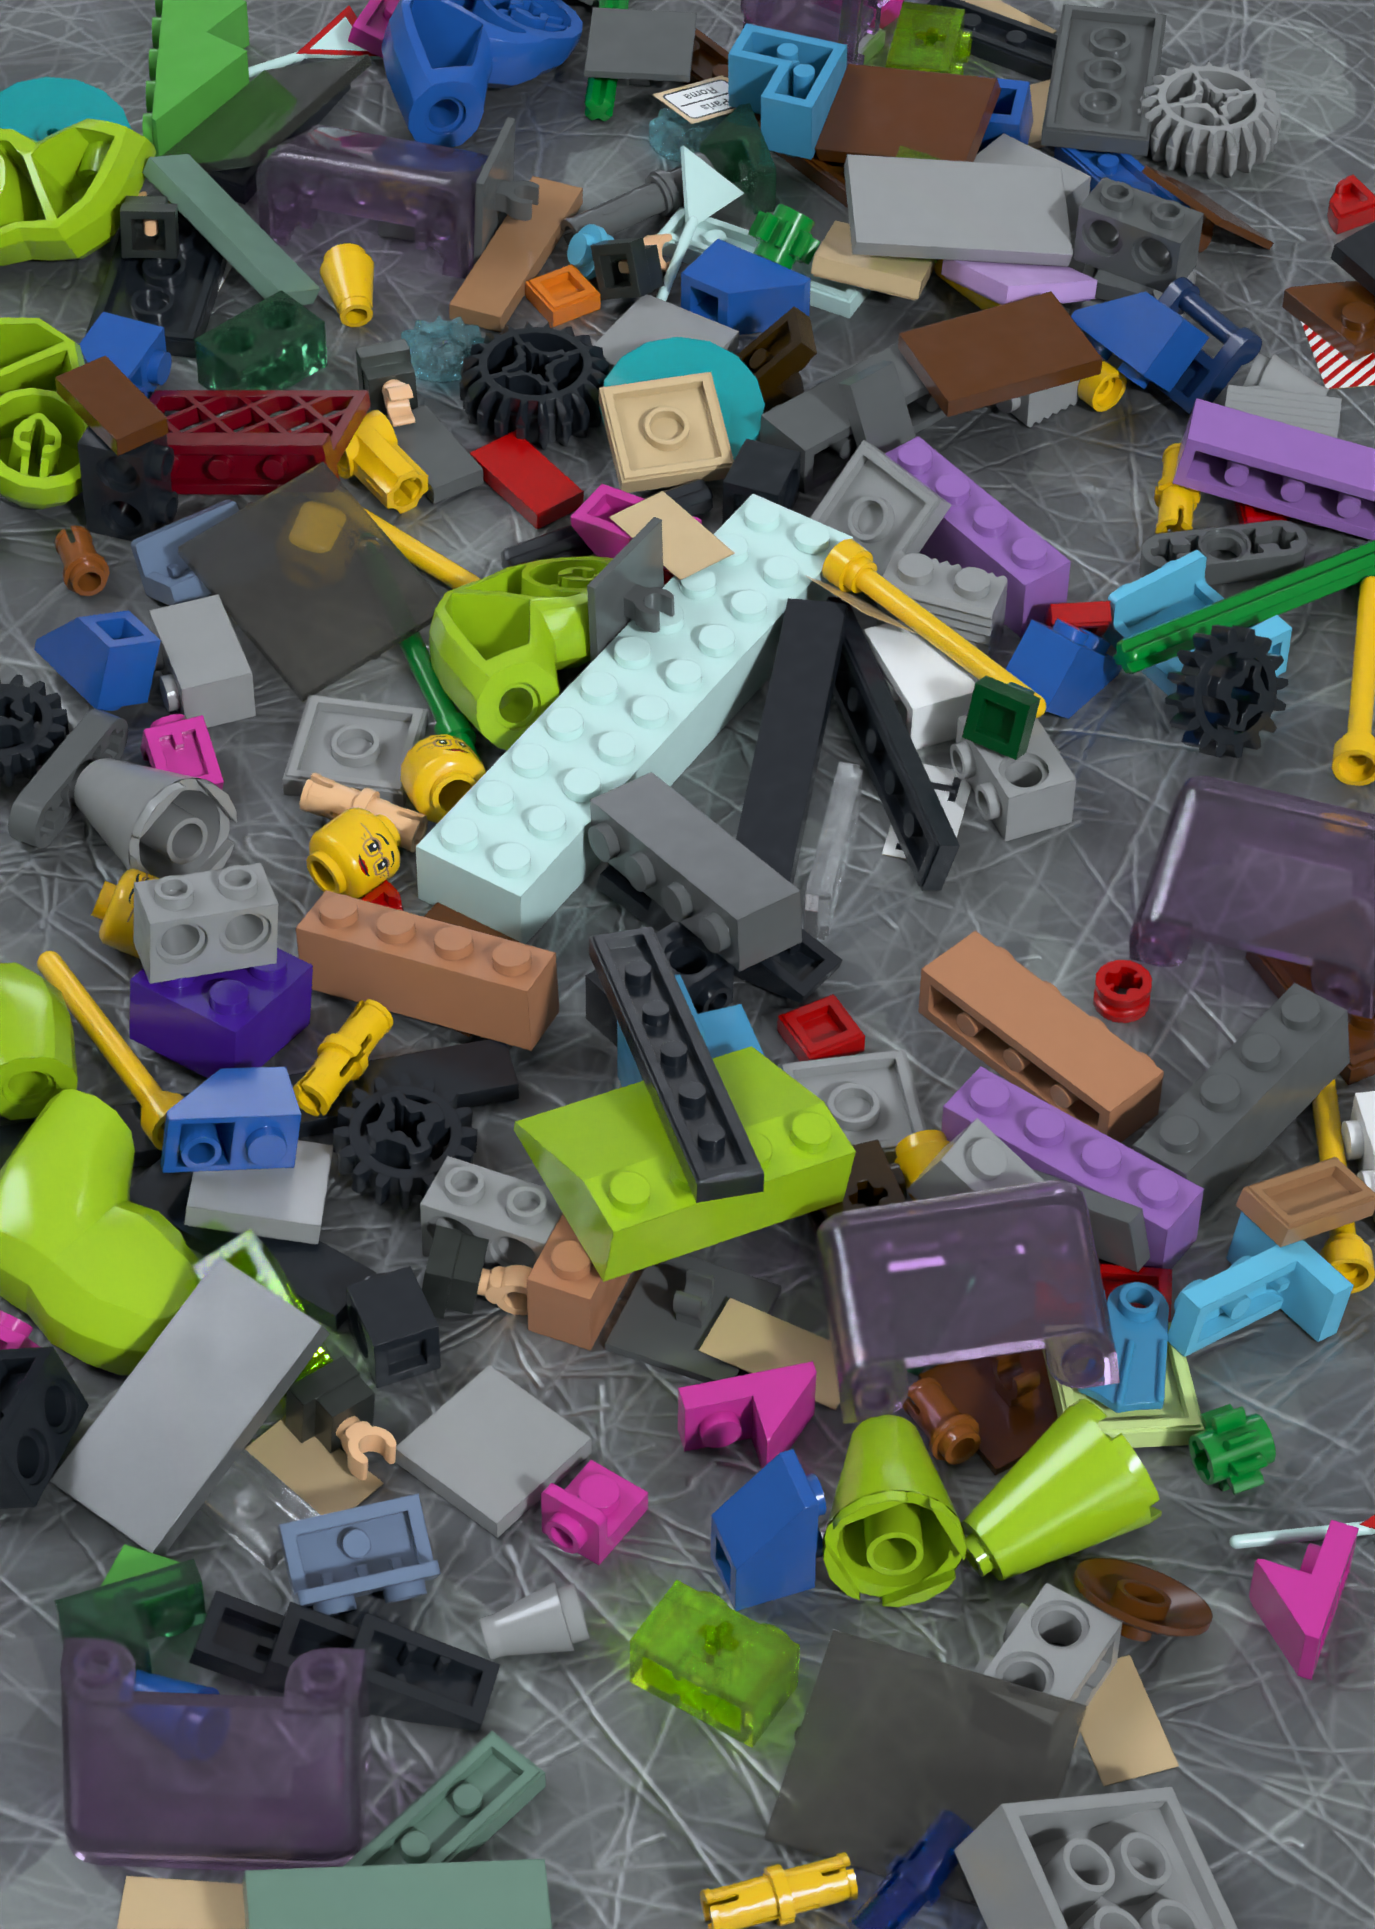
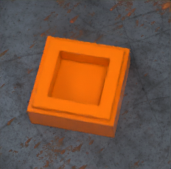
[525,264,601,327]

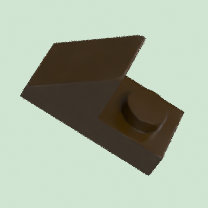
[737,306,817,413]

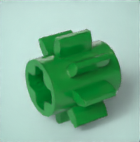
[748,203,821,269]
[1189,1404,1276,1495]

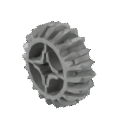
[1138,61,1282,180]

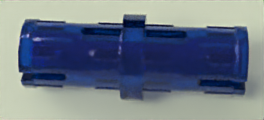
[846,1808,973,1929]

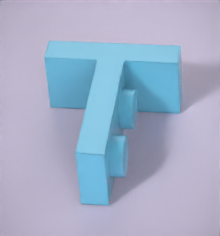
[1168,1211,1354,1357]

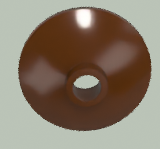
[1073,1558,1213,1642]

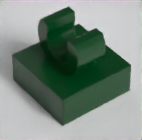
[962,675,1040,760]

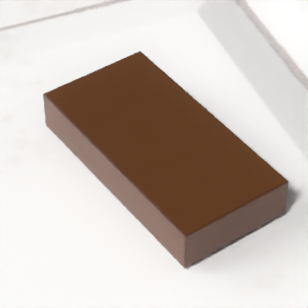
[55,355,169,456]

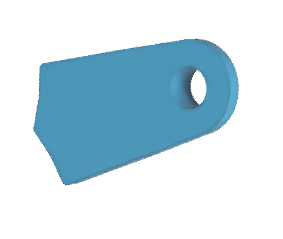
[1077,1282,1169,1413]

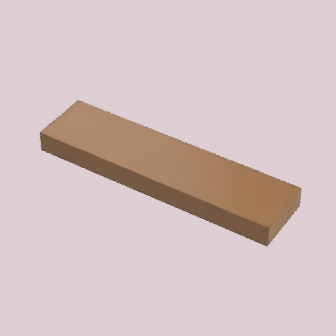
[449,176,583,332]

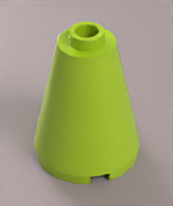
[962,1399,1162,1581]
[823,1415,967,1607]

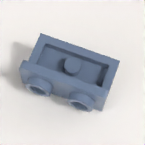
[131,499,278,606]
[277,1493,441,1617]

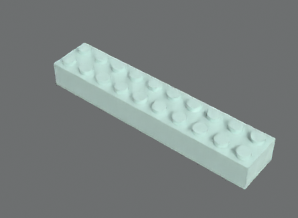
[416,494,853,944]

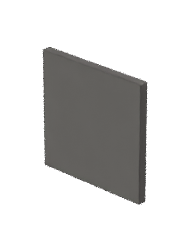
[584,7,697,86]
[474,117,539,265]
[587,517,675,662]
[605,1255,781,1383]

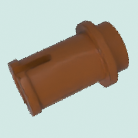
[54,525,110,596]
[900,1377,981,1465]

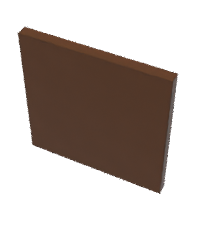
[1142,165,1274,253]
[918,1319,1058,1476]

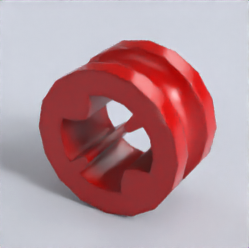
[1093,959,1152,1023]

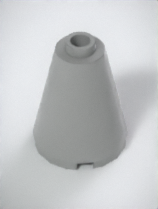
[74,758,237,878]

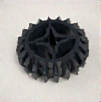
[459,321,611,451]

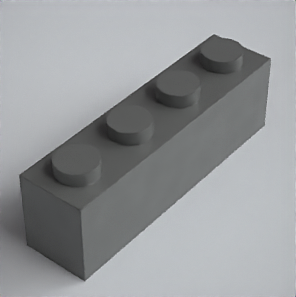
[760,343,947,494]
[588,772,802,972]
[1133,983,1350,1216]

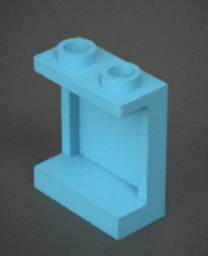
[1104,550,1292,696]

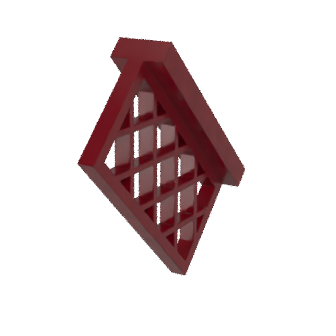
[149,390,371,495]

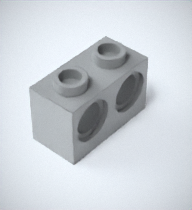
[950,715,1076,842]
[133,863,279,984]
[420,1156,562,1270]
[967,1583,1122,1766]

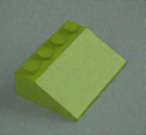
[514,1046,856,1282]

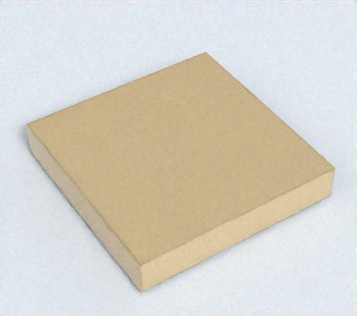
[811,220,938,300]
[598,372,734,493]

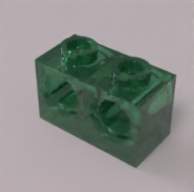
[195,290,328,390]

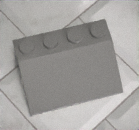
[954,1787,1238,1929]

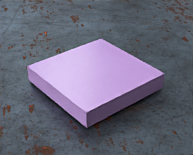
[941,260,1098,305]

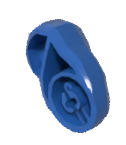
[381,0,583,151]

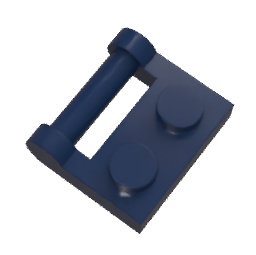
[1150,277,1262,415]

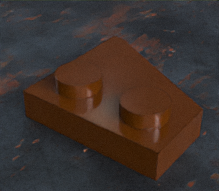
[1282,281,1375,362]

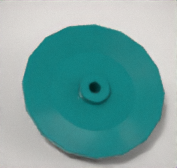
[0,77,132,141]
[600,337,765,460]

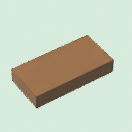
[1236,1157,1375,1248]

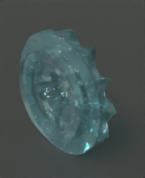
[649,108,733,163]
[401,315,485,383]

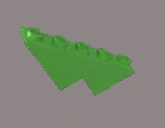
[142,0,250,157]

